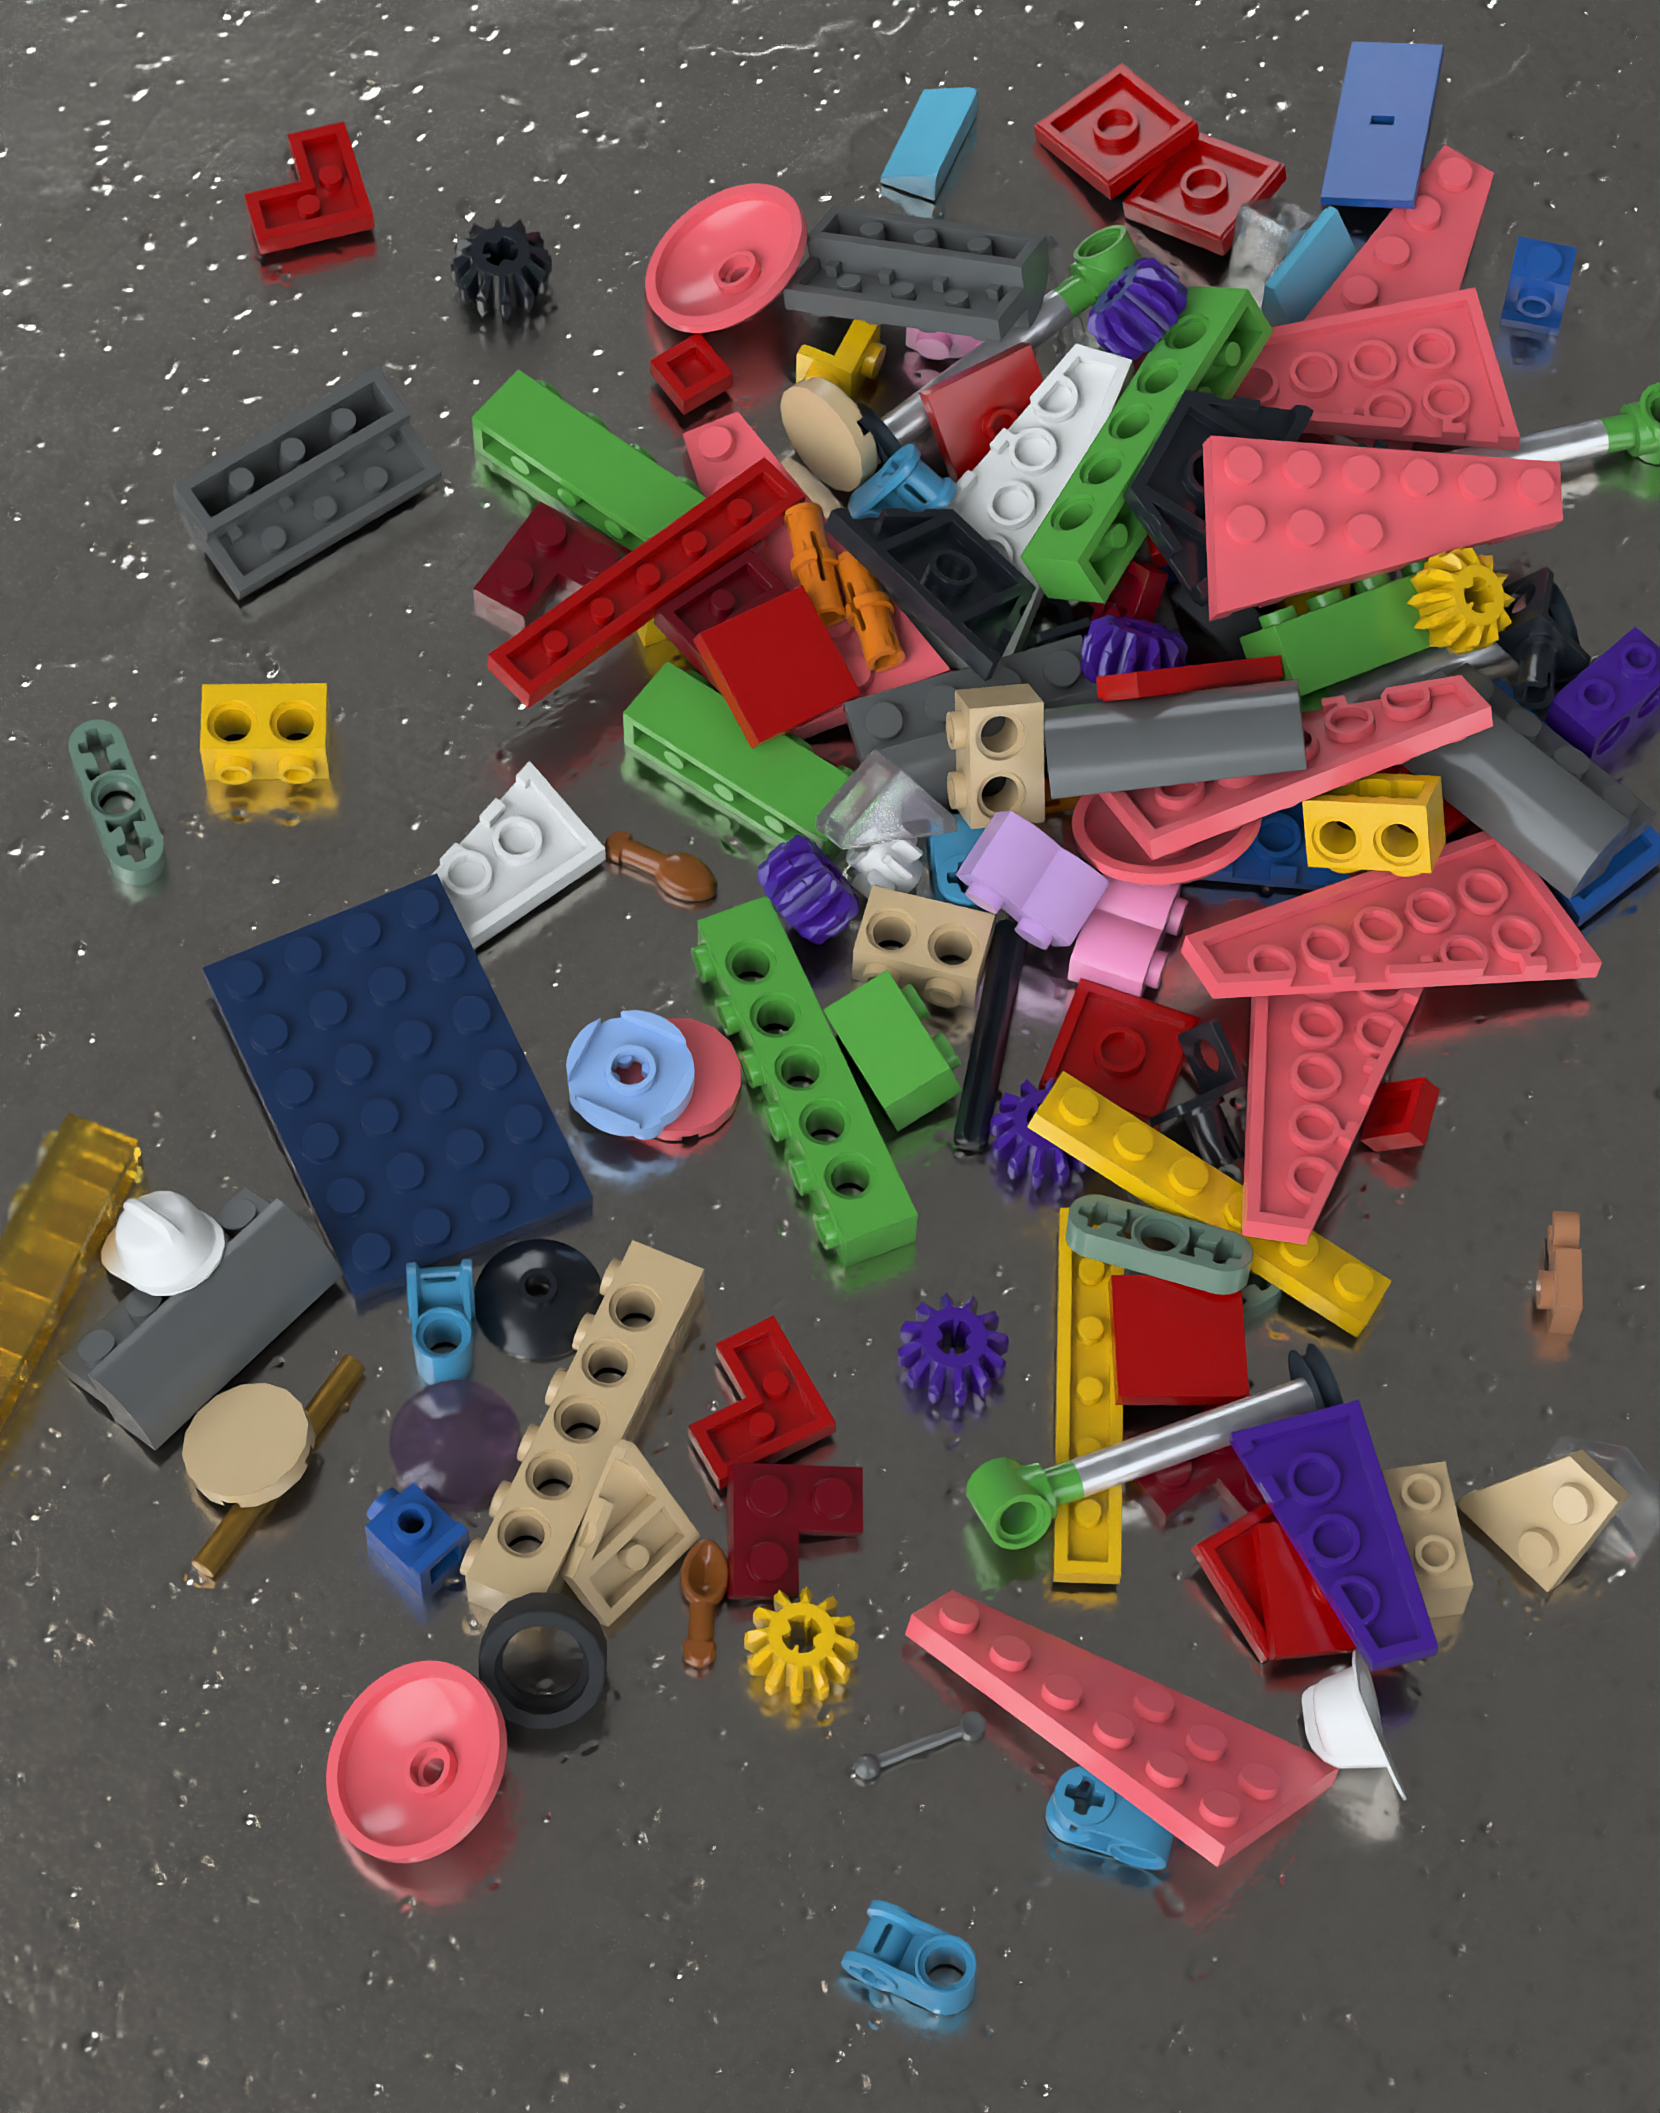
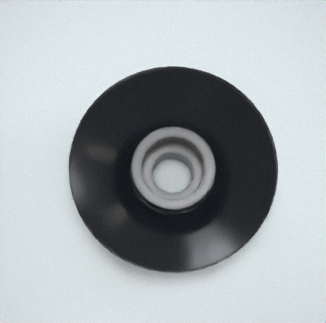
[474,1239,604,1361]

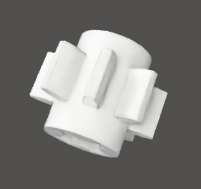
[846,822,923,899]

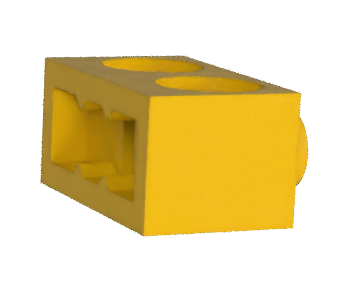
[200,683,331,785]
[1302,773,1446,877]

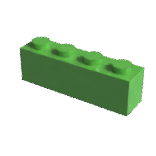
[472,369,707,551]
[1239,560,1430,696]
[623,661,869,862]

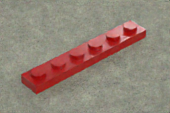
[487,457,806,709]

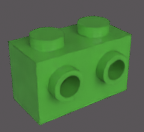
[823,970,962,1132]

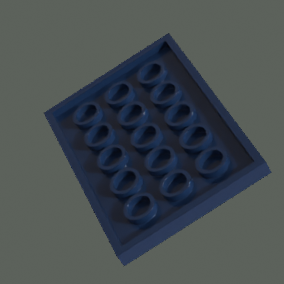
[203,873,593,1305]

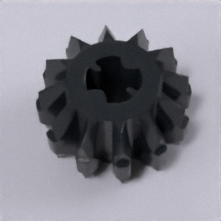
[451,216,552,321]

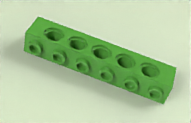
[1020,286,1273,603]
[691,896,918,1268]

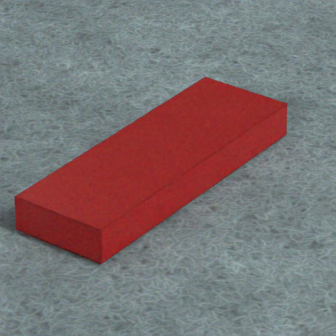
[1096,655,1283,702]

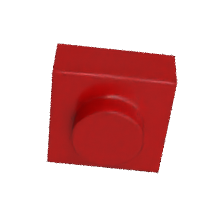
[650,333,733,415]
[1360,1077,1440,1152]

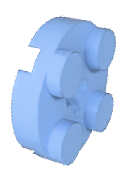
[566,1010,695,1140]

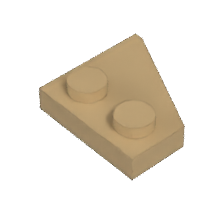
[560,1439,702,1627]
[1455,1449,1631,1592]

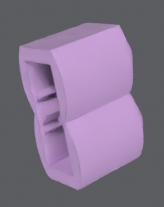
[956,811,1110,950]

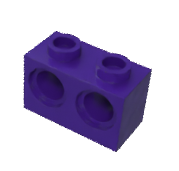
[1545,626,1660,765]

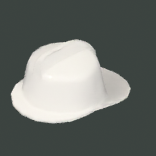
[101,1191,226,1296]
[1301,1649,1407,1801]

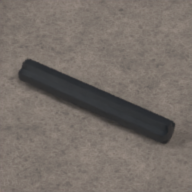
[953,919,1027,1152]

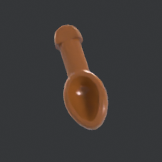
[604,831,718,902]
[680,1539,729,1669]

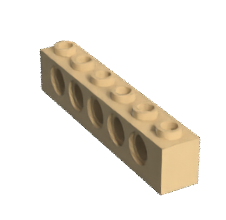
[460,1240,705,1631]

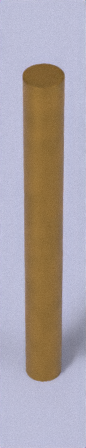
[191,1354,366,1577]

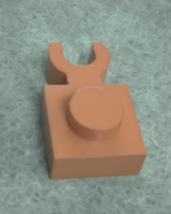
[1536,1211,1583,1335]

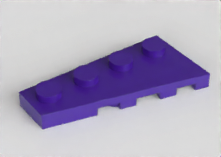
[1229,1400,1439,1672]

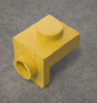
[796,319,886,401]

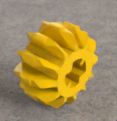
[1406,547,1515,655]
[744,1586,859,1705]

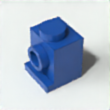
[1499,236,1577,336]
[365,1482,470,1598]

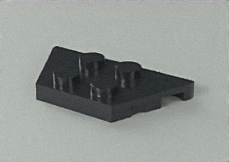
[1123,390,1314,607]
[824,508,1036,681]

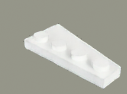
[432,761,606,949]

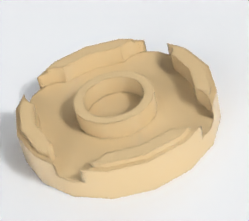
[780,376,878,492]
[182,1383,316,1508]

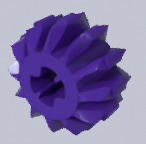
[1087,257,1188,360]
[1080,614,1188,697]
[757,835,860,945]
[990,1077,1089,1189]
[897,1292,1009,1408]

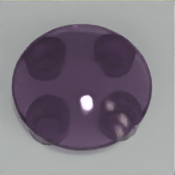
[389,1380,522,1507]

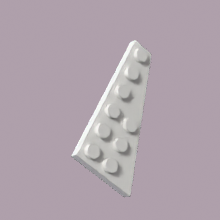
[879,343,1135,670]

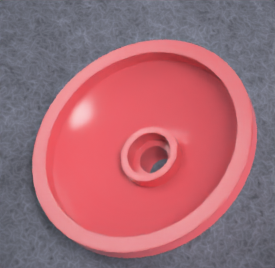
[645,183,807,333]
[1072,794,1262,886]
[326,1661,507,1863]

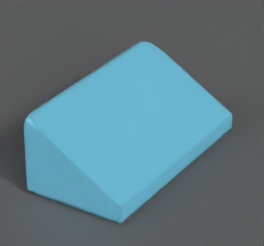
[880,87,979,201]
[1261,206,1357,327]

